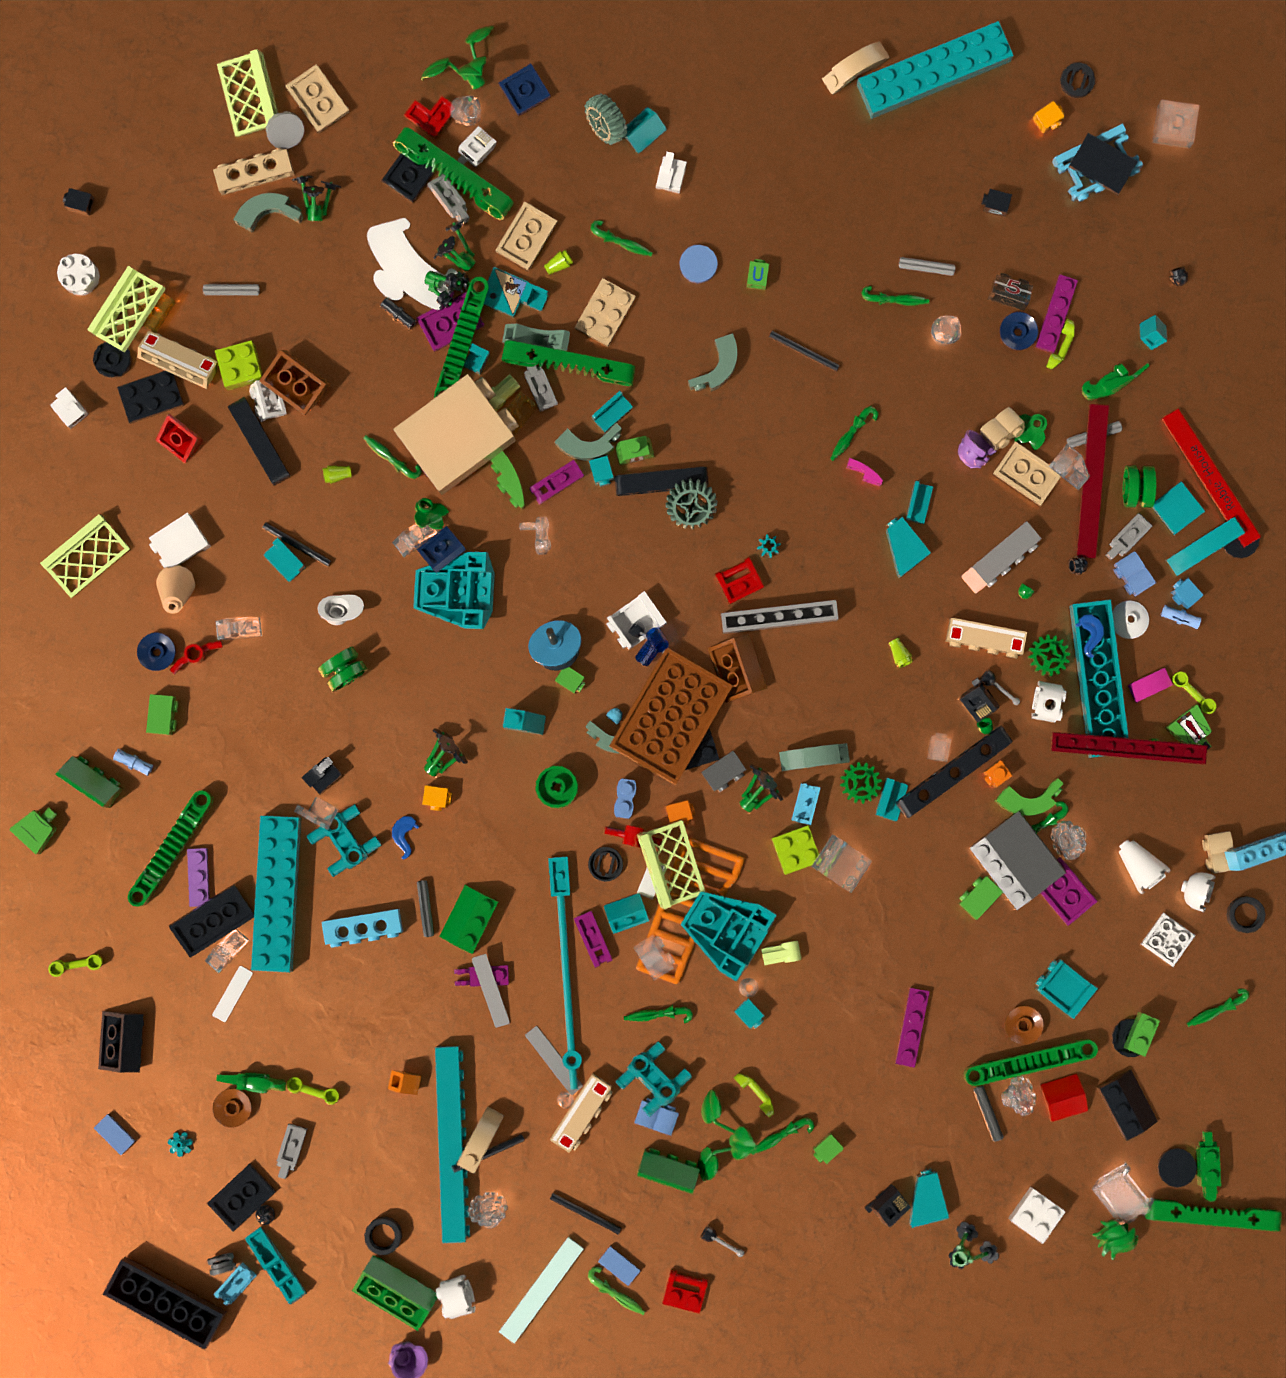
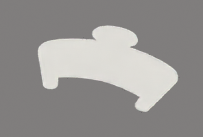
[367,218,457,310]

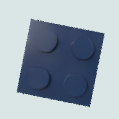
[499,64,551,117]
[417,526,466,573]

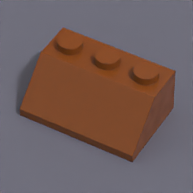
[259,350,331,415]
[708,634,767,703]

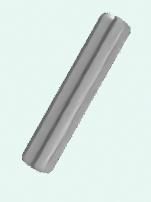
[899,257,955,275]
[203,284,260,295]
[1067,421,1122,448]

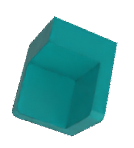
[520,282,549,311]
[1140,315,1167,350]
[464,343,490,375]

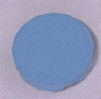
[680,245,717,283]

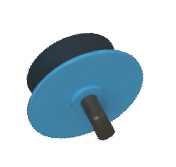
[528,621,581,671]

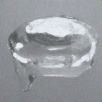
[450,96,481,127]
[931,315,961,346]

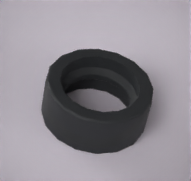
[1226,896,1266,933]
[364,1217,402,1255]

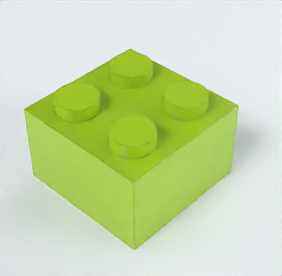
[215,340,263,391]
[771,826,822,875]

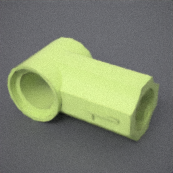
[488,374,520,411]
[761,941,802,965]

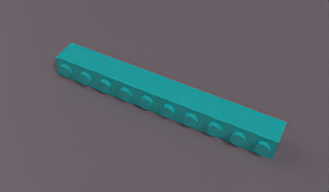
[435,1046,470,1243]

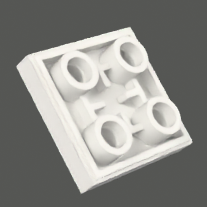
[1141,913,1195,967]

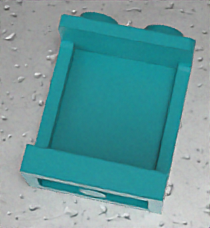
[1035,959,1097,1019]

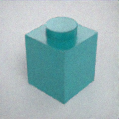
[589,456,614,487]
[734,998,764,1029]

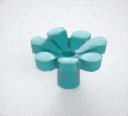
[168,1132,193,1157]

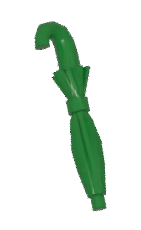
[591,220,653,257]
[861,286,929,306]
[830,406,878,461]
[363,435,422,479]
[1031,801,1069,833]
[1186,988,1249,1027]
[624,1005,693,1024]
[752,1118,815,1155]

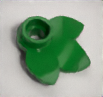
[1014,414,1048,450]
[414,498,449,530]

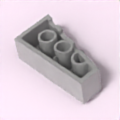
[961,521,1042,594]

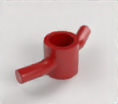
[170,640,223,675]
[604,825,662,848]

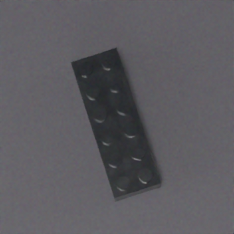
[102,1257,227,1350]

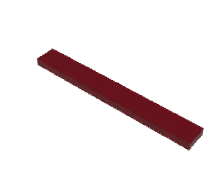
[1076,404,1109,559]
[1050,732,1208,765]

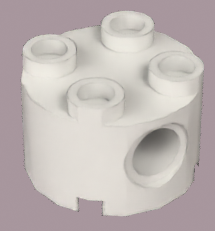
[57,254,100,296]
[1031,681,1066,723]
[436,1275,475,1319]

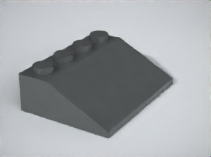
[970,811,1066,910]

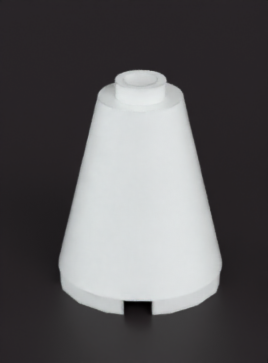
[1119,840,1171,894]

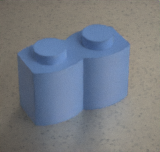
[1114,551,1156,597]
[614,779,636,819]
[634,1098,679,1136]

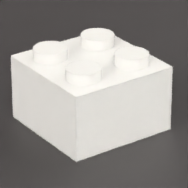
[1009,1186,1065,1243]

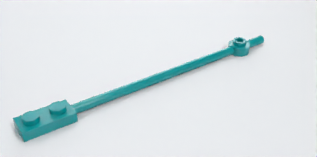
[548,857,582,1090]

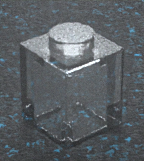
[927,733,951,762]

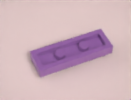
[187,848,210,907]

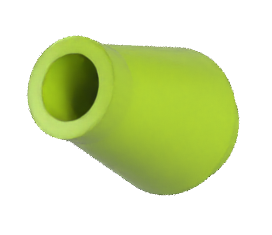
[544,250,573,275]
[323,465,351,484]
[889,638,913,668]

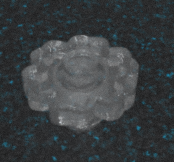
[1050,821,1087,860]
[1001,1076,1036,1116]
[468,1192,508,1228]

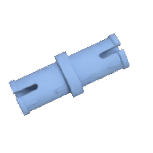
[1161,605,1201,629]
[113,749,153,776]

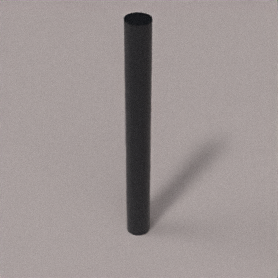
[769,330,840,372]
[262,522,332,567]
[451,1134,524,1173]
[549,1193,622,1235]

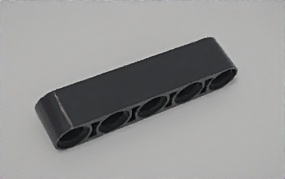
[228,397,291,486]
[614,467,709,496]

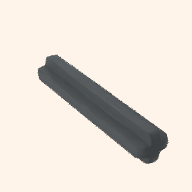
[417,880,434,937]
[973,1086,1003,1142]

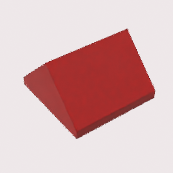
[156,413,204,463]
[1040,1073,1088,1122]

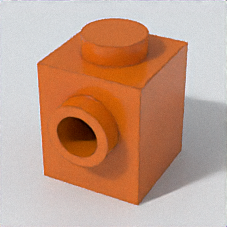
[983,760,1012,788]
[666,800,695,825]
[388,1070,421,1095]

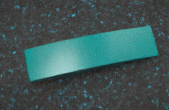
[1167,517,1245,576]
[245,1227,307,1305]

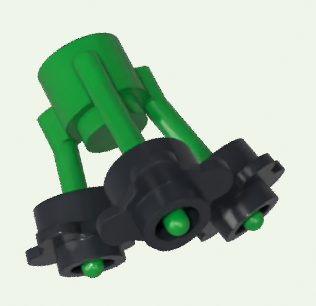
[424,270,470,311]

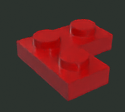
[404,96,457,139]

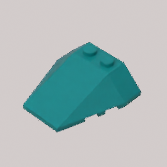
[413,552,495,629]
[680,891,777,982]

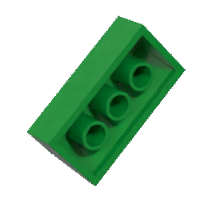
[352,1255,438,1331]

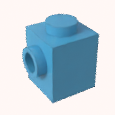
[1171,578,1203,609]

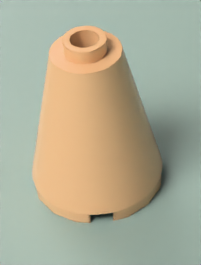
[156,565,195,613]

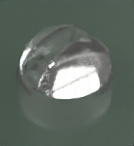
[557,1091,574,1109]

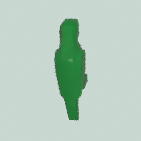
[1081,363,1149,400]
[216,1072,286,1093]

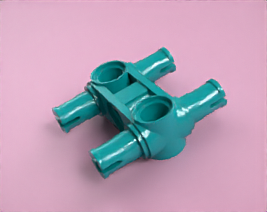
[306,804,382,877]
[615,1041,692,1117]

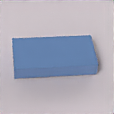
[94,1114,135,1155]
[598,1246,640,1286]

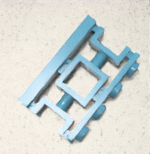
[1052,124,1143,202]

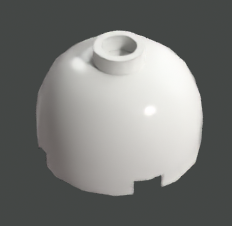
[1181,872,1215,912]

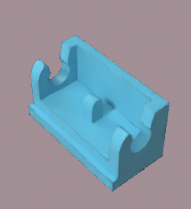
[792,783,820,825]
[214,1262,256,1305]

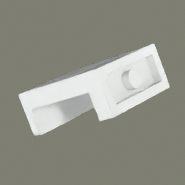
[149,513,211,568]
[606,591,667,650]

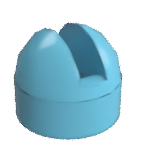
[606,708,623,725]

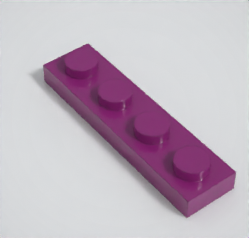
[1036,275,1078,353]
[895,988,929,1068]

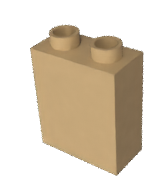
[393,374,519,495]

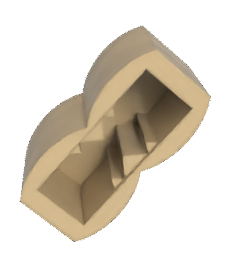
[980,407,1025,451]
[1202,831,1233,873]

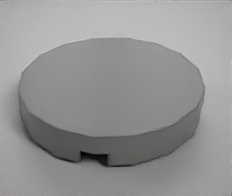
[266,111,304,149]

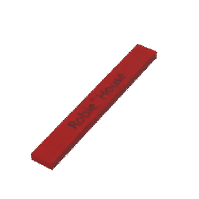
[1161,408,1261,548]

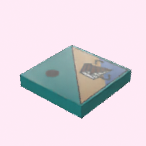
[484,267,529,317]

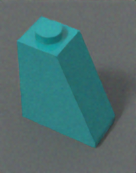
[886,517,931,578]
[503,708,546,735]
[909,1169,949,1228]

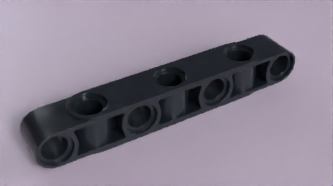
[895,725,1013,819]

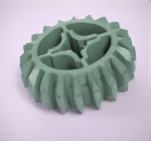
[585,94,627,145]
[665,478,718,530]

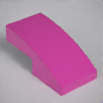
[846,458,883,486]
[1127,668,1173,702]

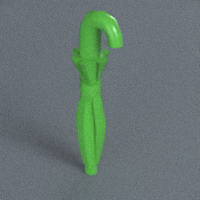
[588,1267,646,1315]

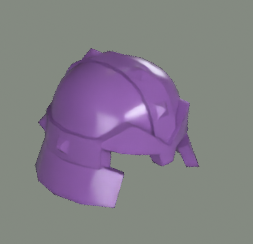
[958,430,996,468]
[388,1342,428,1378]

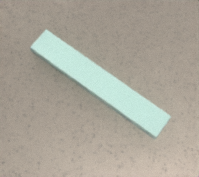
[499,1237,584,1343]

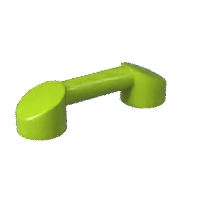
[1046,318,1075,369]
[1172,672,1216,714]
[48,953,103,977]
[733,1073,774,1118]
[287,1077,339,1105]

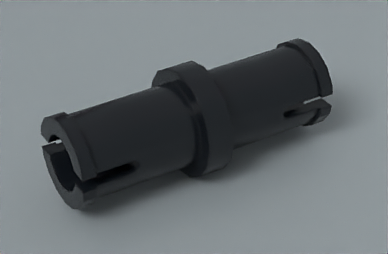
[380,297,417,330]

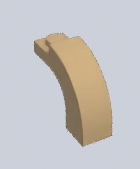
[822,42,890,95]
[457,1106,505,1173]

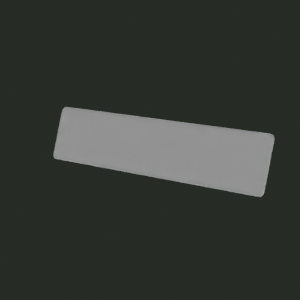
[472,954,510,1028]
[525,1026,583,1095]

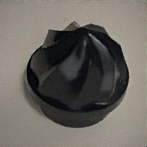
[1169,267,1189,286]
[1068,556,1088,575]
[256,1205,275,1225]

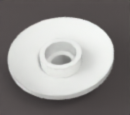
[1112,601,1149,639]

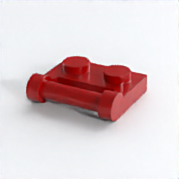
[715,557,764,604]
[662,1270,708,1314]

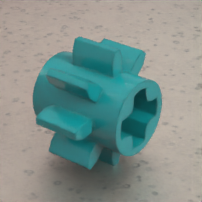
[757,534,781,559]

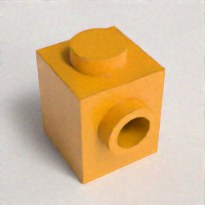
[1032,101,1064,134]
[422,786,452,811]

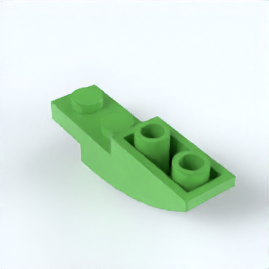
[490,451,525,510]

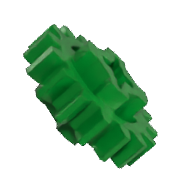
[1028,635,1070,677]
[840,762,882,804]

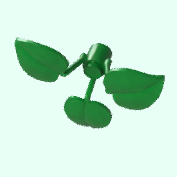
[421,25,494,89]
[698,1090,758,1182]

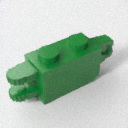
[1196,1131,1221,1202]

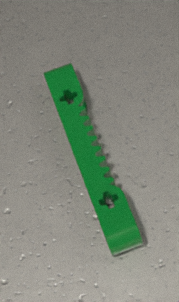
[393,127,514,220]
[434,277,489,399]
[501,341,636,386]
[128,791,214,907]
[963,1039,1098,1086]
[1145,1198,1282,1231]

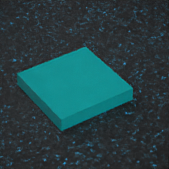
[1152,481,1205,535]

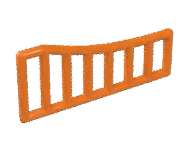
[637,837,744,984]

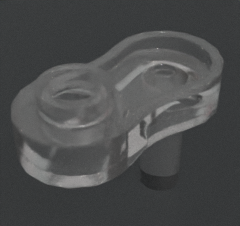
[519,516,551,555]

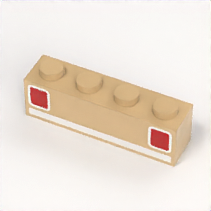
[138,330,217,389]
[945,618,1027,658]
[550,1073,613,1153]

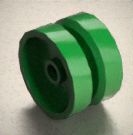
[1122,465,1156,508]
[318,646,368,692]
[535,766,578,808]

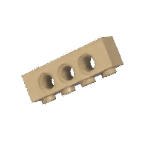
[213,148,295,195]

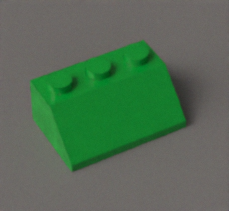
[55,755,123,808]
[439,885,499,954]
[637,1148,700,1194]

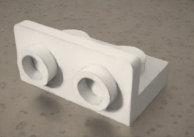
[249,380,287,422]

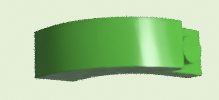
[994,778,1064,816]

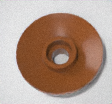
[1005,1006,1044,1045]
[213,1089,251,1128]

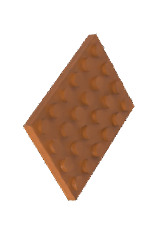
[609,647,733,785]

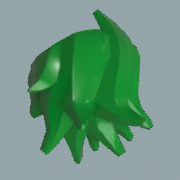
[1092,1219,1138,1260]

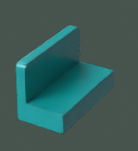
[624,107,666,153]
[592,391,633,433]
[905,480,933,524]
[264,538,306,582]
[875,778,908,821]
[604,893,649,934]

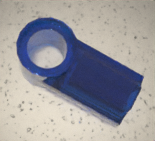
[635,627,669,666]

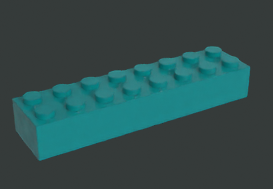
[857,21,1014,119]
[1069,600,1129,758]
[251,816,302,972]

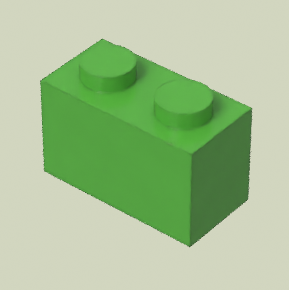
[146,694,178,735]
[958,876,1003,920]
[1123,1012,1160,1057]

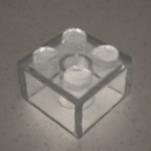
[1152,100,1199,148]
[633,934,675,980]

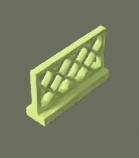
[217,49,278,137]
[87,266,166,353]
[40,514,130,598]
[637,820,706,909]

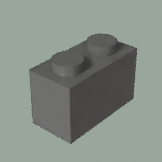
[701,751,746,793]

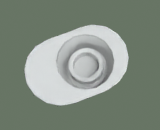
[318,595,364,625]

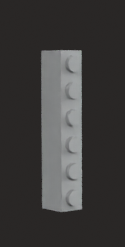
[721,600,838,634]

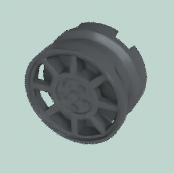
[207,1253,237,1276]

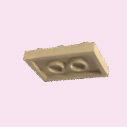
[286,64,349,133]
[496,202,558,271]
[575,278,636,347]
[993,442,1062,506]

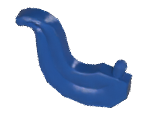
[1076,615,1104,658]
[392,816,419,859]

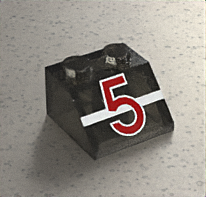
[988,273,1033,311]

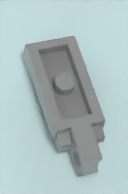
[427,175,470,225]
[524,358,558,412]
[1105,513,1152,560]
[277,1123,307,1179]

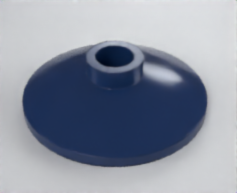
[1000,312,1038,350]
[137,633,175,671]

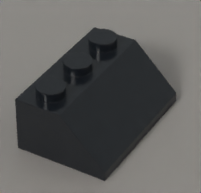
[98,1011,144,1073]
[1096,1069,1158,1141]

